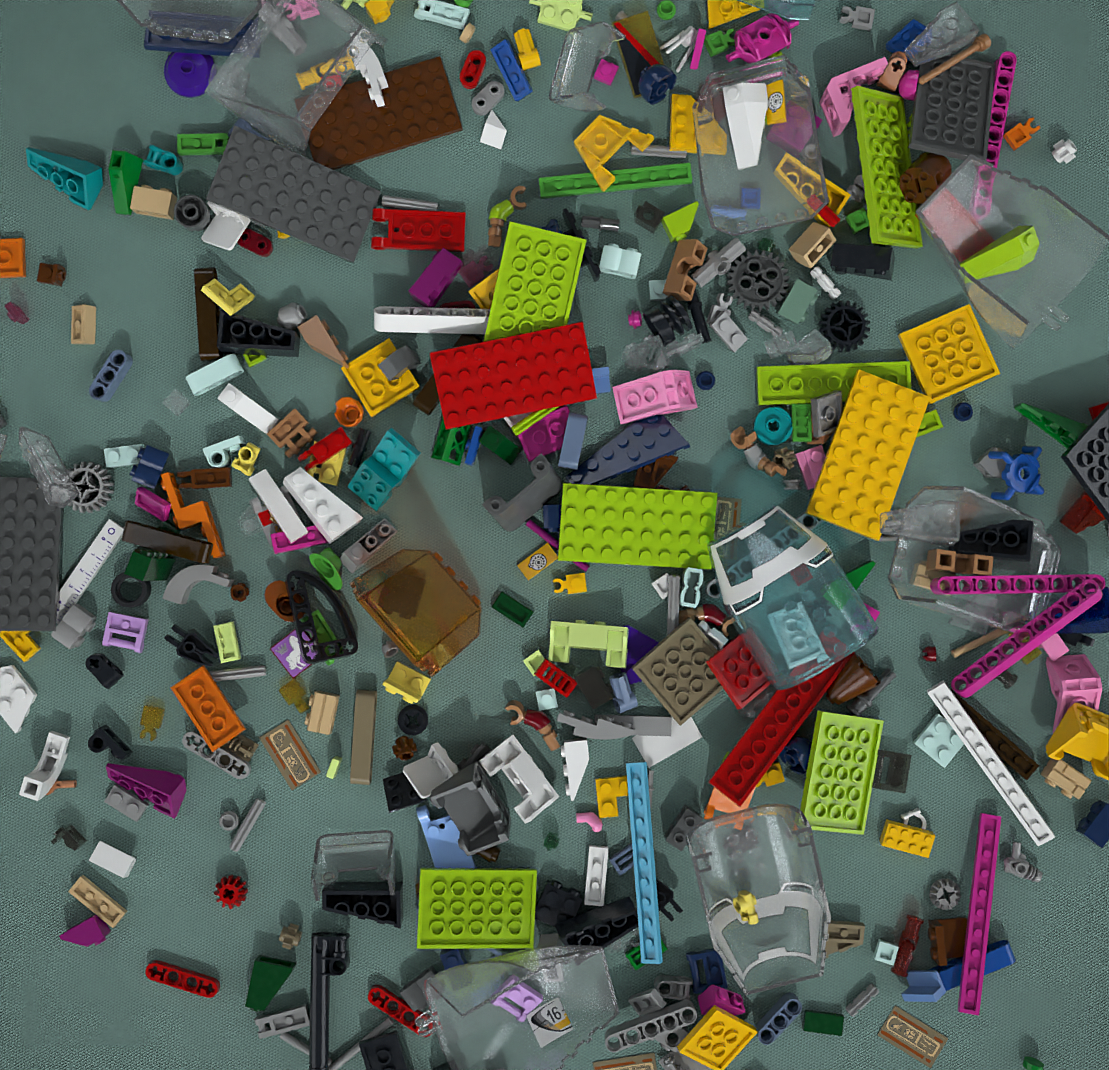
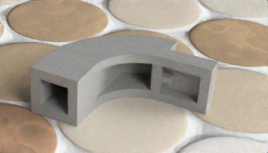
[162,565,234,604]

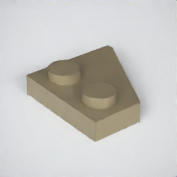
[821,920,865,959]

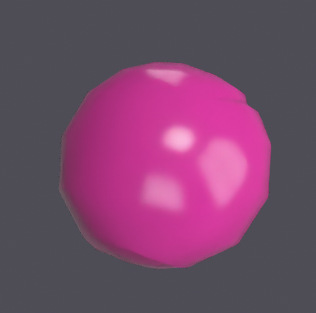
[898,70,919,101]

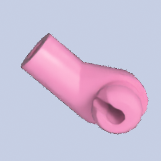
[576,812,603,832]

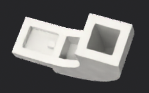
[19,731,70,801]

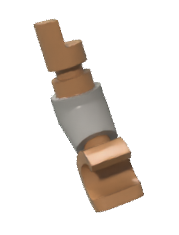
[730,426,787,477]

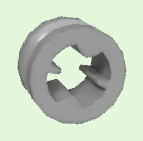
[783,480,801,490]

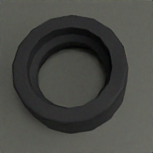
[111,572,151,608]

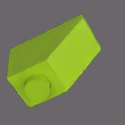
[661,201,699,243]

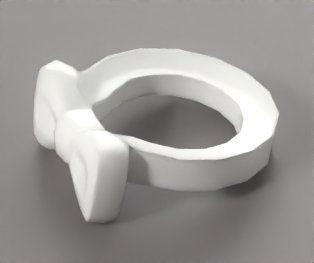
[900,808,927,830]

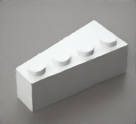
[283,467,363,544]

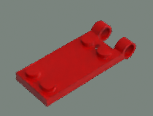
[371,208,466,252]

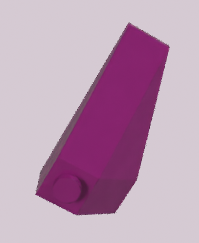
[106,763,187,819]

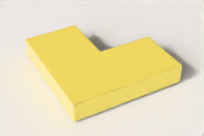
[201,278,255,316]

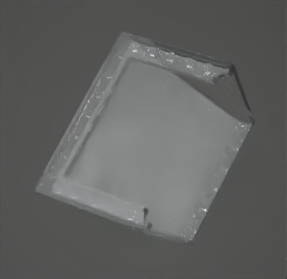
[204,0,388,157]

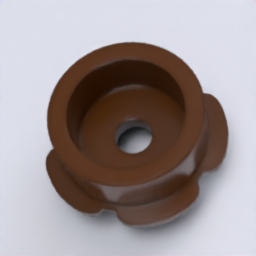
[230,583,249,602]

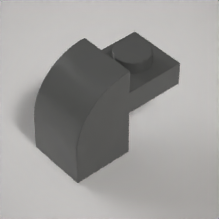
[378,345,421,381]

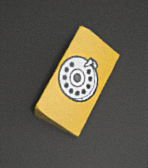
[766,79,787,125]
[517,542,558,581]

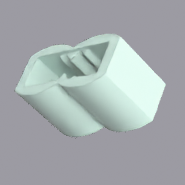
[599,243,641,279]
[679,567,703,608]

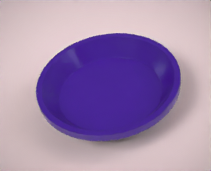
[164,52,216,98]

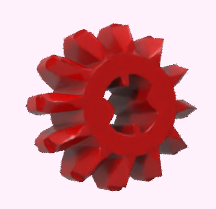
[214,875,248,909]

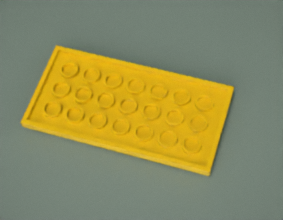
[805,370,930,541]

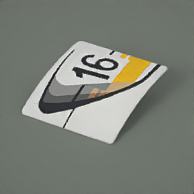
[527,998,573,1048]

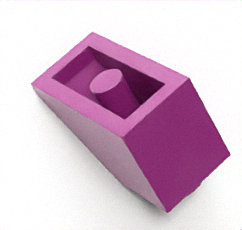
[59,914,111,947]

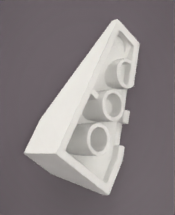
[723,83,769,170]

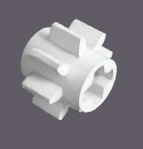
[1052,139,1077,164]

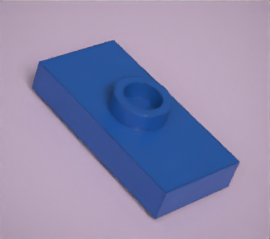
[465,426,483,466]

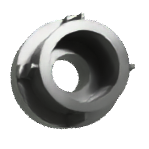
[174,195,211,232]

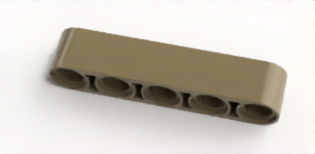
[350,689,377,785]

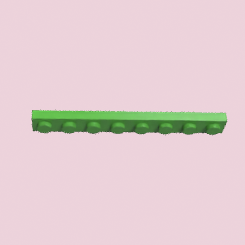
[539,163,692,199]

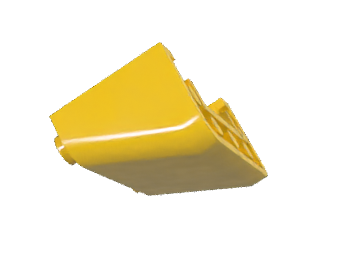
[1046,703,1109,780]

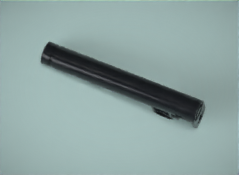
[309,932,350,1070]

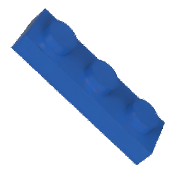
[490,39,533,101]

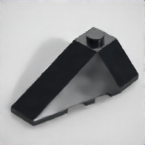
[949,519,1034,563]

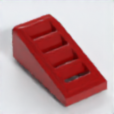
[534,658,578,698]

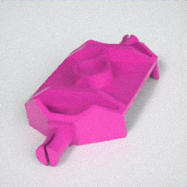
[726,13,799,67]

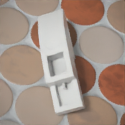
[350,33,388,107]

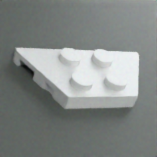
[0,665,37,733]

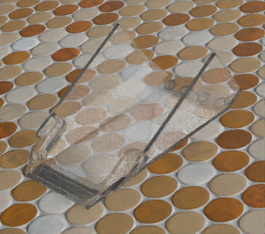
[692,55,829,236]
[888,486,1062,633]

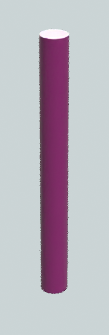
[526,519,590,572]

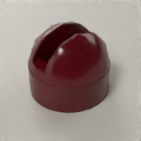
[922,646,936,662]

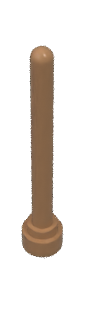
[918,34,991,85]

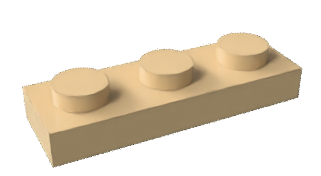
[68,875,127,928]

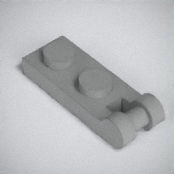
[254,1004,310,1039]

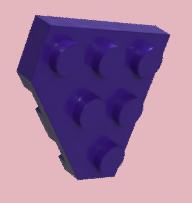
[620,625,659,685]

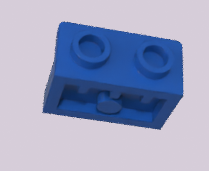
[886,19,931,65]

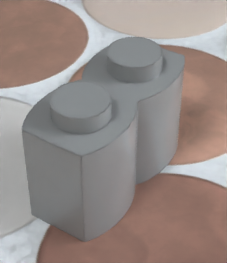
[51,604,97,649]

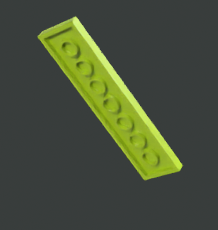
[756,361,911,406]

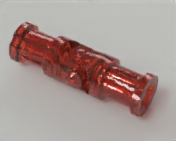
[890,914,924,977]

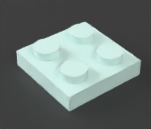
[913,713,964,768]

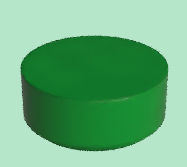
[1022,1056,1044,1070]

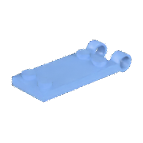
[416,805,477,868]

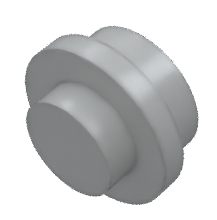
[219,811,239,831]

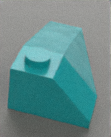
[26,147,103,210]

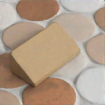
[71,304,96,345]

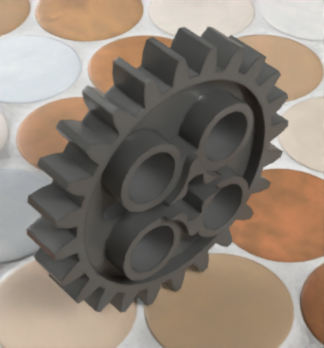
[727,250,790,312]

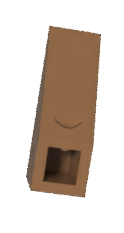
[297,315,349,368]

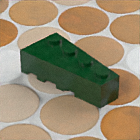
[124,546,176,581]

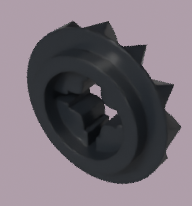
[398,705,428,736]

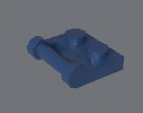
[686,948,728,994]

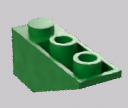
[108,150,143,215]

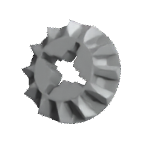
[929,878,961,910]

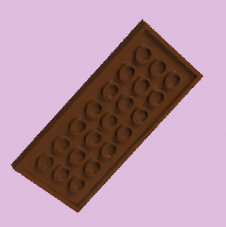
[295,56,463,170]

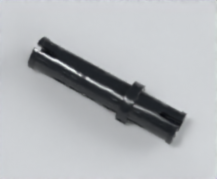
[687,287,712,344]

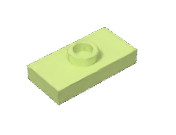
[213,621,241,663]

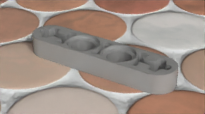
[182,731,251,779]

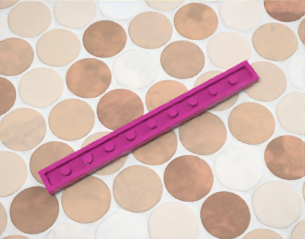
[957,813,1001,1016]

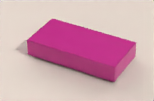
[690,28,706,70]
[135,486,171,522]

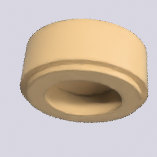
[460,23,476,44]

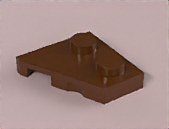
[633,455,678,488]

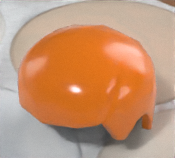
[334,397,364,427]

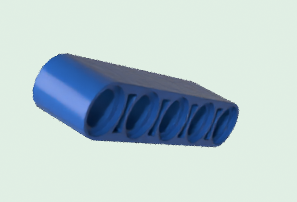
[928,940,1016,991]

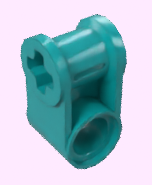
[143,145,183,175]

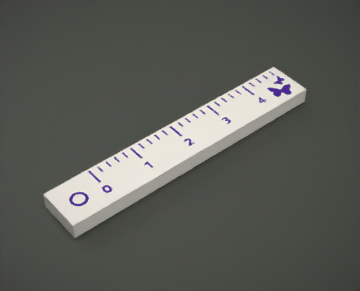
[56,519,124,624]

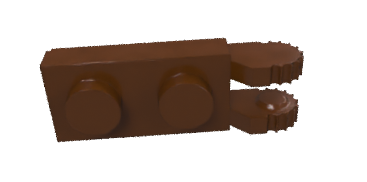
[177,467,232,489]

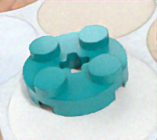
[753,407,793,446]

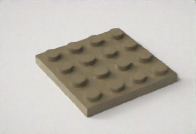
[631,617,723,726]

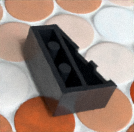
[830,243,895,281]

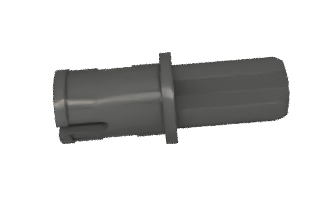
[581,216,620,232]

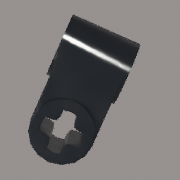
[85,653,124,689]

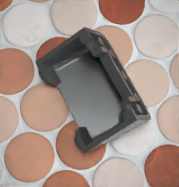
[482,453,563,532]
[430,762,511,856]

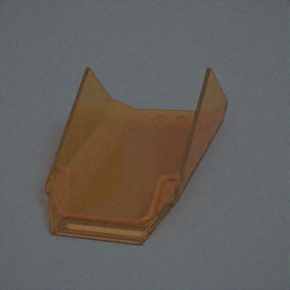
[349,549,482,677]

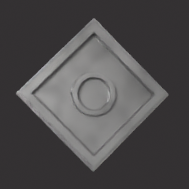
[811,390,842,437]

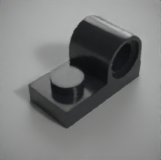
[88,725,133,760]

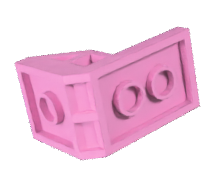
[819,57,888,137]
[612,370,698,424]
[1046,654,1102,733]

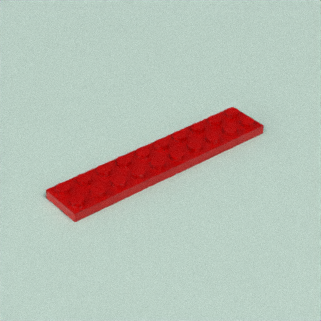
[708,629,855,807]

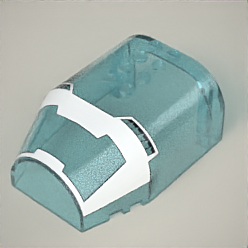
[707,503,879,690]

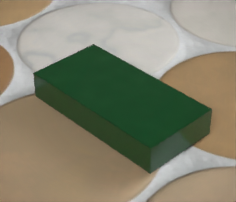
[492,591,534,628]
[802,1010,844,1036]

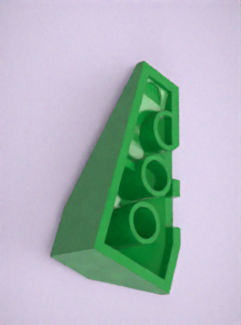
[1014,403,1088,449]

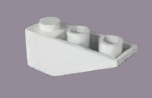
[561,738,589,801]

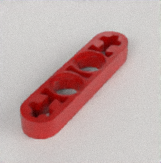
[145,960,220,998]
[368,985,434,1037]

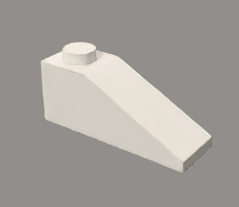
[217,383,280,434]

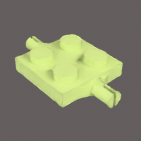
[529,0,593,33]

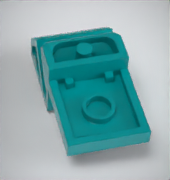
[347,427,421,511]

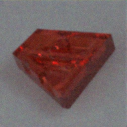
[1059,491,1106,534]

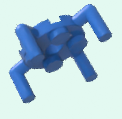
[988,446,1045,500]

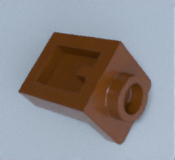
[37,263,66,286]

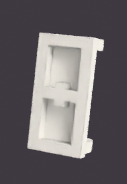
[89,841,136,878]

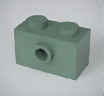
[776,279,818,325]

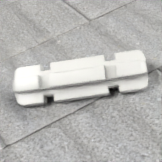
[810,266,841,300]

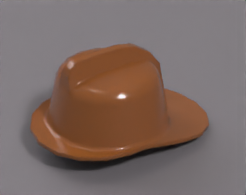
[264,580,305,622]

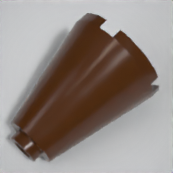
[825,653,881,705]

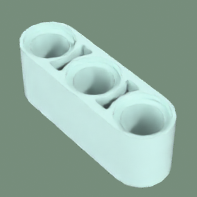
[186,354,244,396]

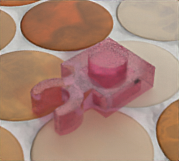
[458,255,494,288]

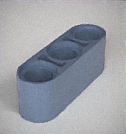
[89,350,133,402]
[558,412,588,470]
[755,992,802,1045]

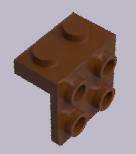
[928,917,968,966]

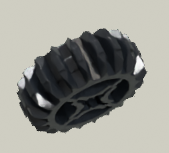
[818,301,870,353]

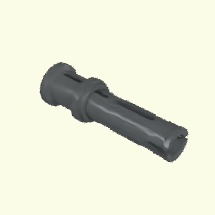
[846,668,897,717]

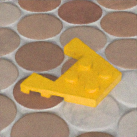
[574,115,654,192]

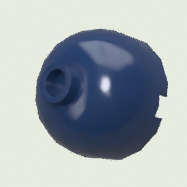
[638,64,677,105]
[778,735,812,775]

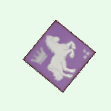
[270,629,316,679]

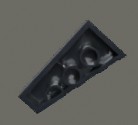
[217,310,300,357]
[322,882,403,929]
[555,896,639,964]

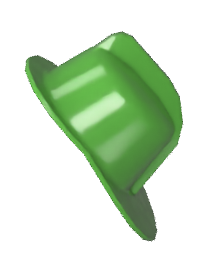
[309,547,342,591]

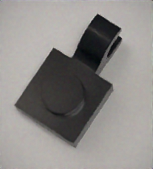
[1058,623,1095,647]

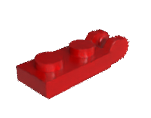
[298,427,352,472]

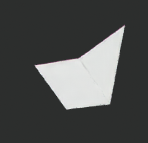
[480,110,507,149]

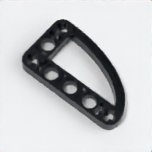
[285,570,358,664]

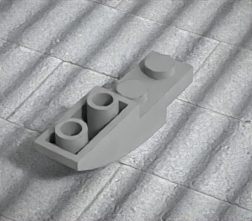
[557,710,636,740]

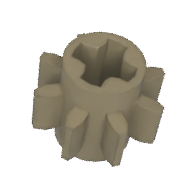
[772,446,797,470]
[279,923,302,950]

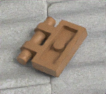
[267,408,318,458]

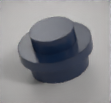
[696,371,715,390]
[953,402,973,422]

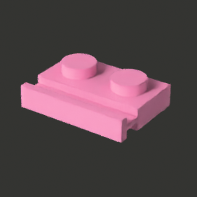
[795,445,826,490]

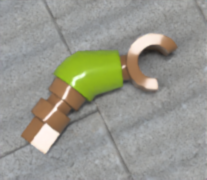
[488,186,527,247]

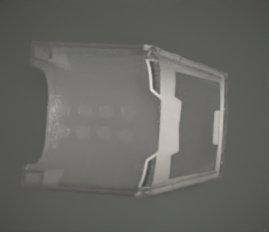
[686,804,831,995]

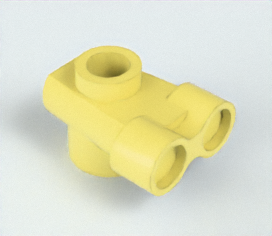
[231,442,260,476]
[733,890,759,925]

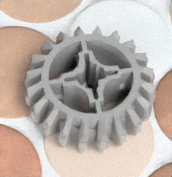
[59,462,114,513]

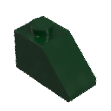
[479,426,522,465]

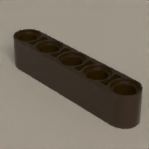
[194,267,223,361]
[413,334,483,416]
[121,521,214,564]

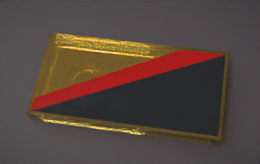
[611,11,664,99]

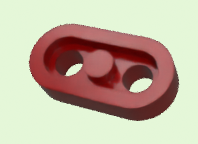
[460,50,486,89]

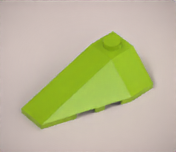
[958,226,1040,282]

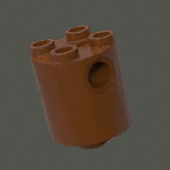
[900,152,952,204]

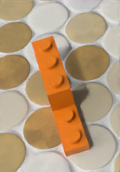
[161,472,226,558]

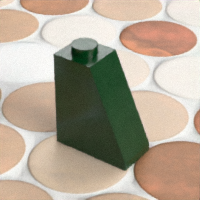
[245,955,296,1012]

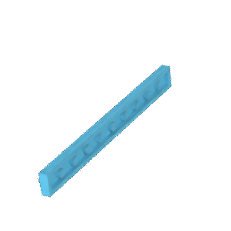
[626,762,663,964]

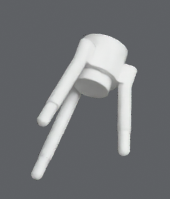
[660,26,698,72]

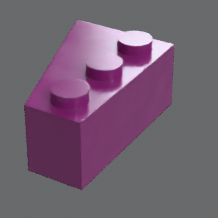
[408,248,463,308]

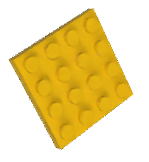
[898,304,1000,405]

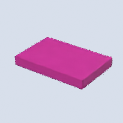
[518,405,570,462]

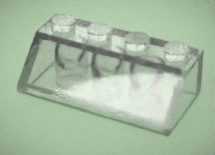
[19,426,80,508]

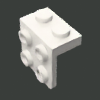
[201,201,251,250]
[403,742,459,799]

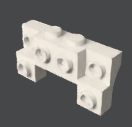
[479,735,559,824]

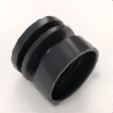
[643,295,693,347]

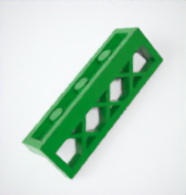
[431,417,471,466]

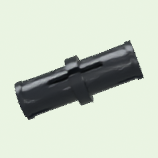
[347,428,372,468]

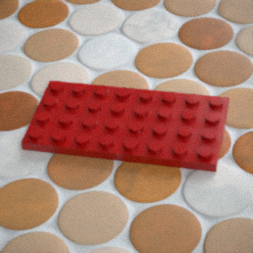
[429,322,597,429]

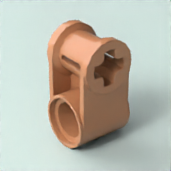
[876,51,907,93]

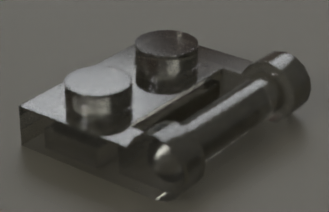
[872,749,912,793]

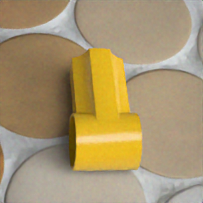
[514,28,541,71]

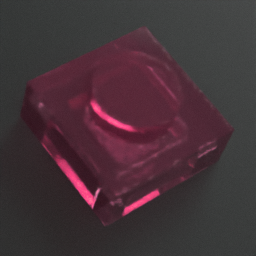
[4,302,29,325]

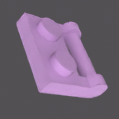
[102,612,149,653]
[491,976,543,1022]

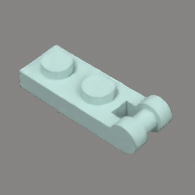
[414,0,470,30]

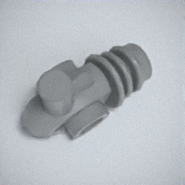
[1004,841,1043,883]

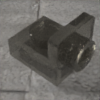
[51,824,87,851]

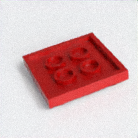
[705,628,781,709]

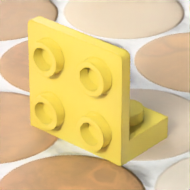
[382,661,431,704]

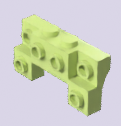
[548,620,629,668]

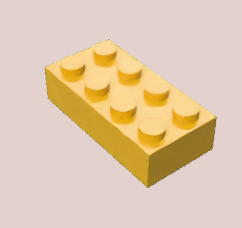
[879,819,935,858]

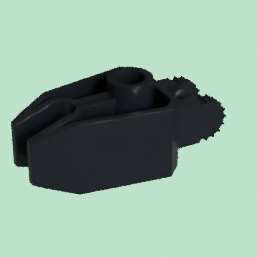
[164,624,219,666]
[656,877,683,922]

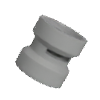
[846,175,865,202]

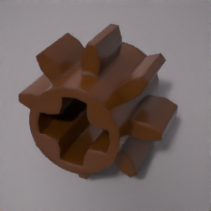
[392,736,417,760]

